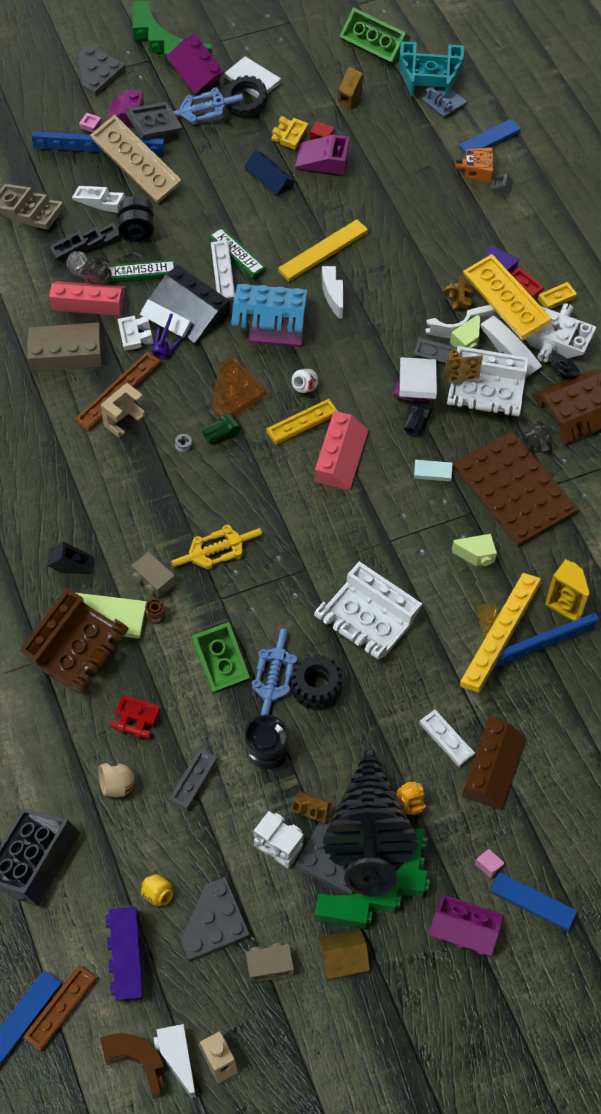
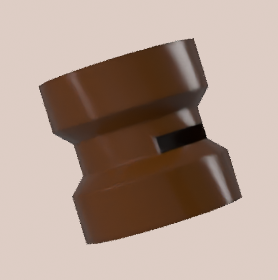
[145,598,166,625]

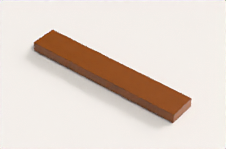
[74,352,161,432]

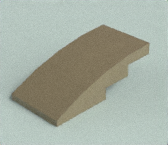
[0,184,65,230]

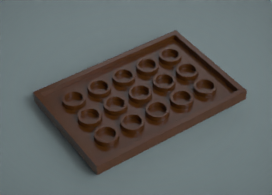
[452,431,579,547]

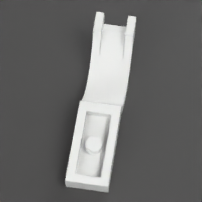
[425,305,501,338]

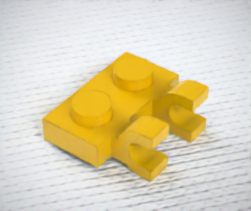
[271,116,308,150]

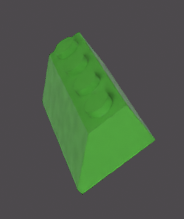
[339,7,411,63]

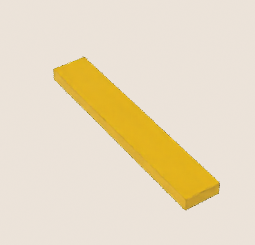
[278,219,368,282]

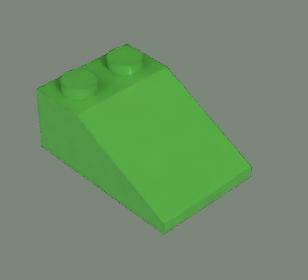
[190,622,250,692]

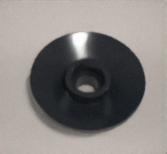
[548,353,579,377]

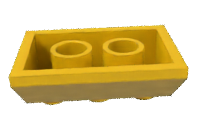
[545,559,590,621]

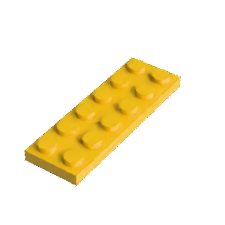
[463,254,552,341]

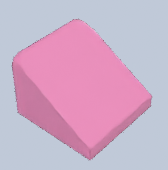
[475,849,505,878]

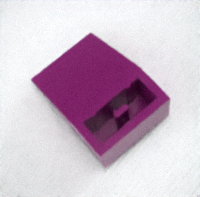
[295,135,350,175]

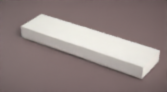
[211,240,235,301]

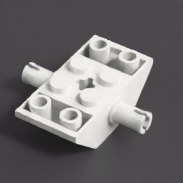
[525,304,596,362]

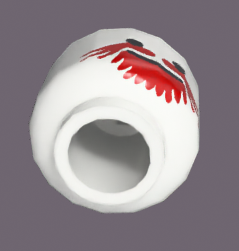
[291,369,318,393]

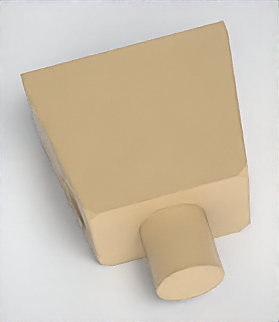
[198,1031,238,1084]

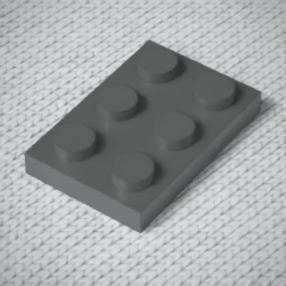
[126,102,183,139]

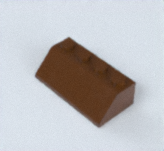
[462,716,525,810]

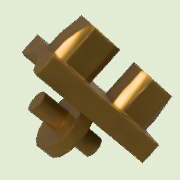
[444,276,472,312]
[291,791,331,823]

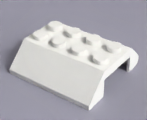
[447,346,529,417]
[314,562,422,659]

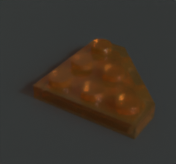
[212,356,266,418]

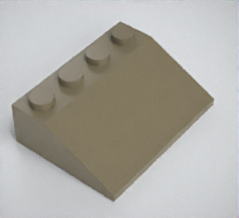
[27,322,102,372]

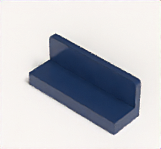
[245,150,296,195]

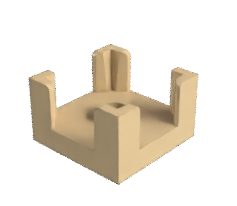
[101,383,145,438]

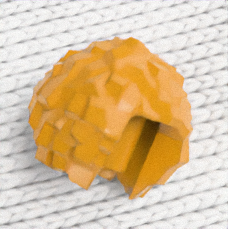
[396,782,426,815]

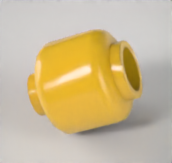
[141,874,173,907]

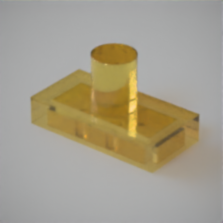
[475,602,499,639]

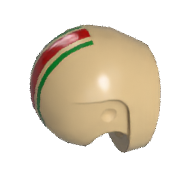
[98,763,135,797]

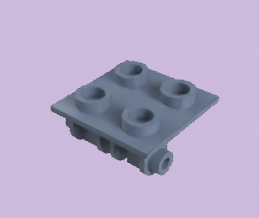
[422,87,467,117]

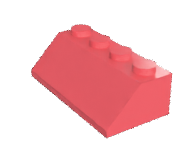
[49,281,125,316]
[314,411,369,490]

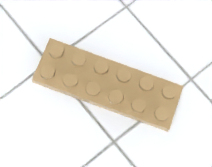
[90,115,182,204]

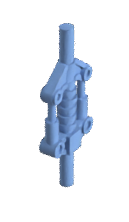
[173,88,244,125]
[252,629,297,715]

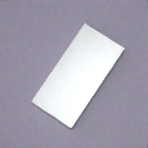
[399,357,437,399]

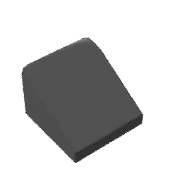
[490,174,513,194]

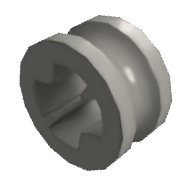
[175,434,192,452]

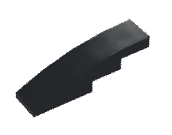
[49,222,122,260]

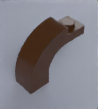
[100,1033,165,1099]

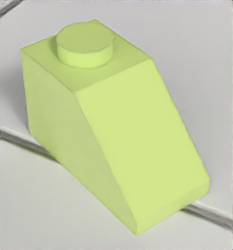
[450,315,480,349]
[452,534,497,566]

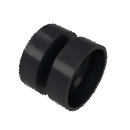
[117,196,154,242]
[245,715,288,768]

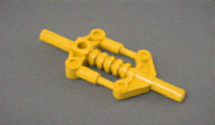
[171,525,262,570]

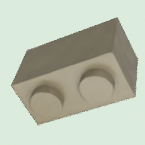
[131,552,176,599]
[246,943,294,984]

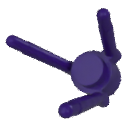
[151,313,183,359]

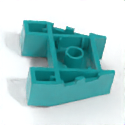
[399,41,464,98]

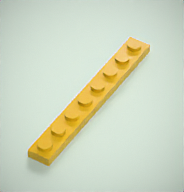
[460,573,541,693]

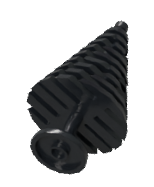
[323,749,418,896]

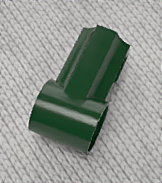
[202,413,241,444]

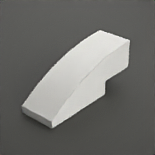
[322,266,343,318]

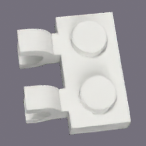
[118,315,154,351]

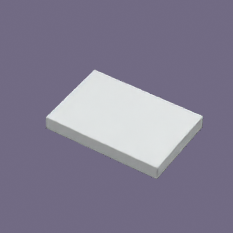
[224,56,281,98]

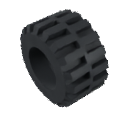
[292,655,342,710]

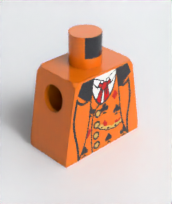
[455,148,493,183]

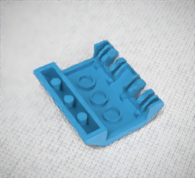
[231,284,308,333]

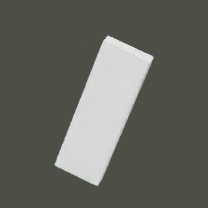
[140,299,192,338]
[419,710,475,767]

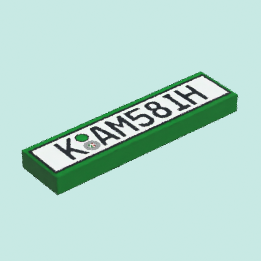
[209,227,266,279]
[106,260,175,283]

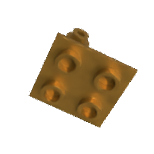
[443,349,483,382]

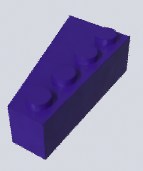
[106,907,143,1000]

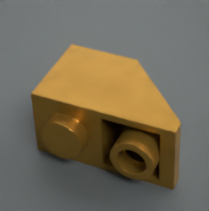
[338,67,363,109]

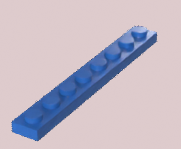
[32,131,164,156]

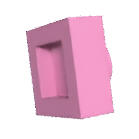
[79,113,102,132]

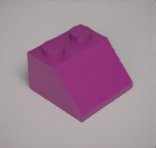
[107,89,144,128]

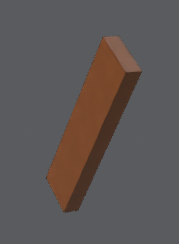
[23,965,97,1052]

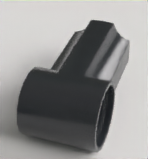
[404,400,432,437]

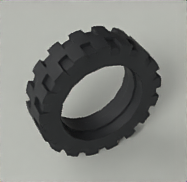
[224,75,268,118]

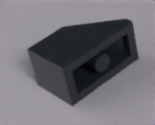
[47,542,93,574]

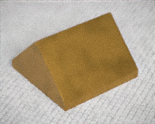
[318,929,370,981]

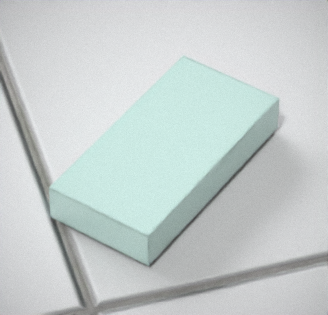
[414,460,452,482]

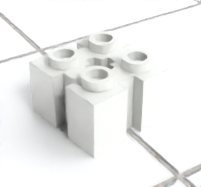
[254,811,304,869]

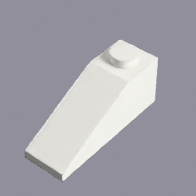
[154,1024,196,1098]

